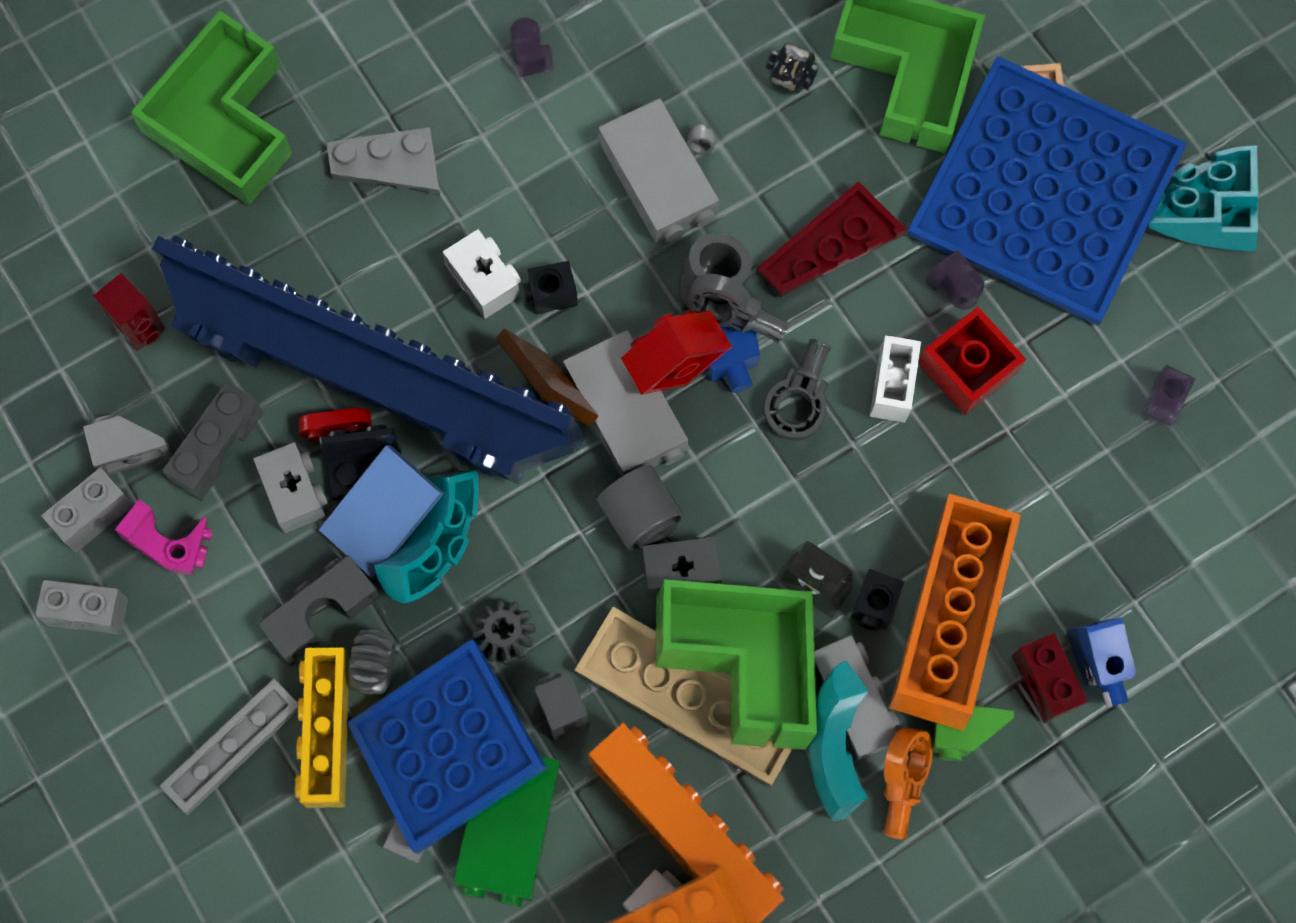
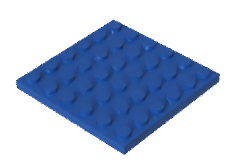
[907,56,1187,326]

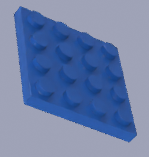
[347,639,547,854]

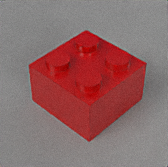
[918,306,1026,416]
[621,310,732,395]

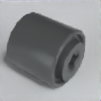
[677,233,752,308]
[597,465,683,551]

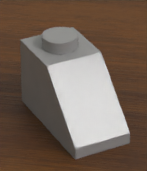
[83,415,173,475]

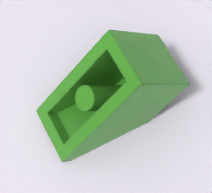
[930,706,1014,761]

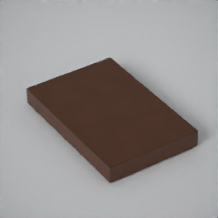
[496,328,599,426]

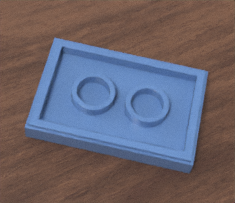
[319,445,444,578]

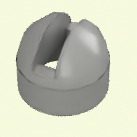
[687,124,715,154]

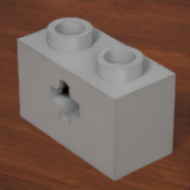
[253,442,328,533]
[41,467,134,553]
[35,580,128,635]

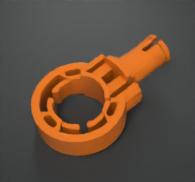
[882,727,933,839]

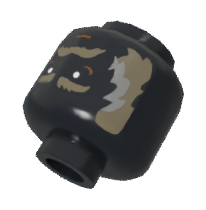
[766,43,819,94]

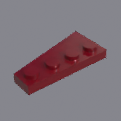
[756,181,907,297]

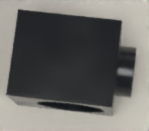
[523,260,578,315]
[851,569,905,631]

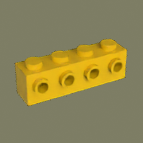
[295,648,350,808]

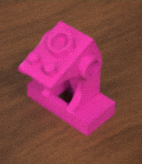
[115,499,213,576]

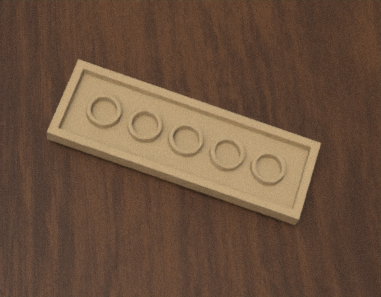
[575,607,792,787]

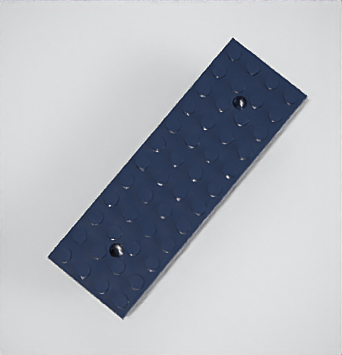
[152,235,585,485]

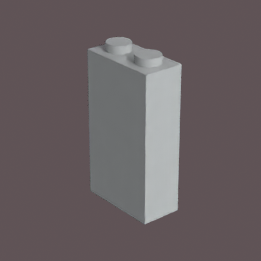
[598,98,719,244]
[563,330,688,478]

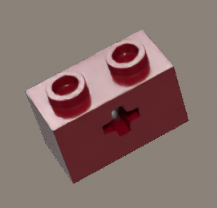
[93,272,165,351]
[1011,633,1088,723]

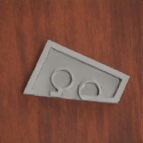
[327,127,441,196]

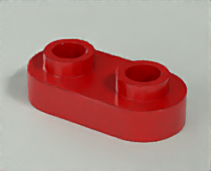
[298,408,372,443]

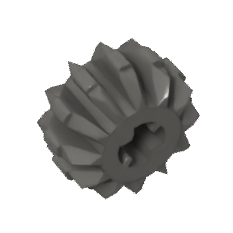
[472,600,536,665]
[348,629,396,695]

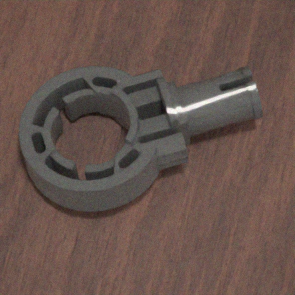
[687,274,789,343]
[764,339,831,441]

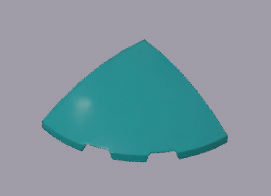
[1149,146,1258,251]

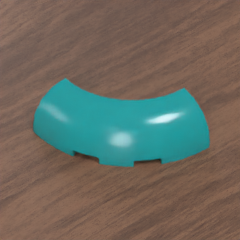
[374,470,479,604]
[808,661,869,822]

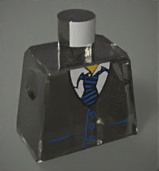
[774,541,853,618]

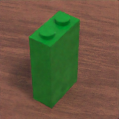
[453,756,560,907]

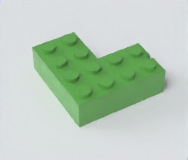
[830,0,985,154]
[130,10,292,206]
[655,579,817,750]

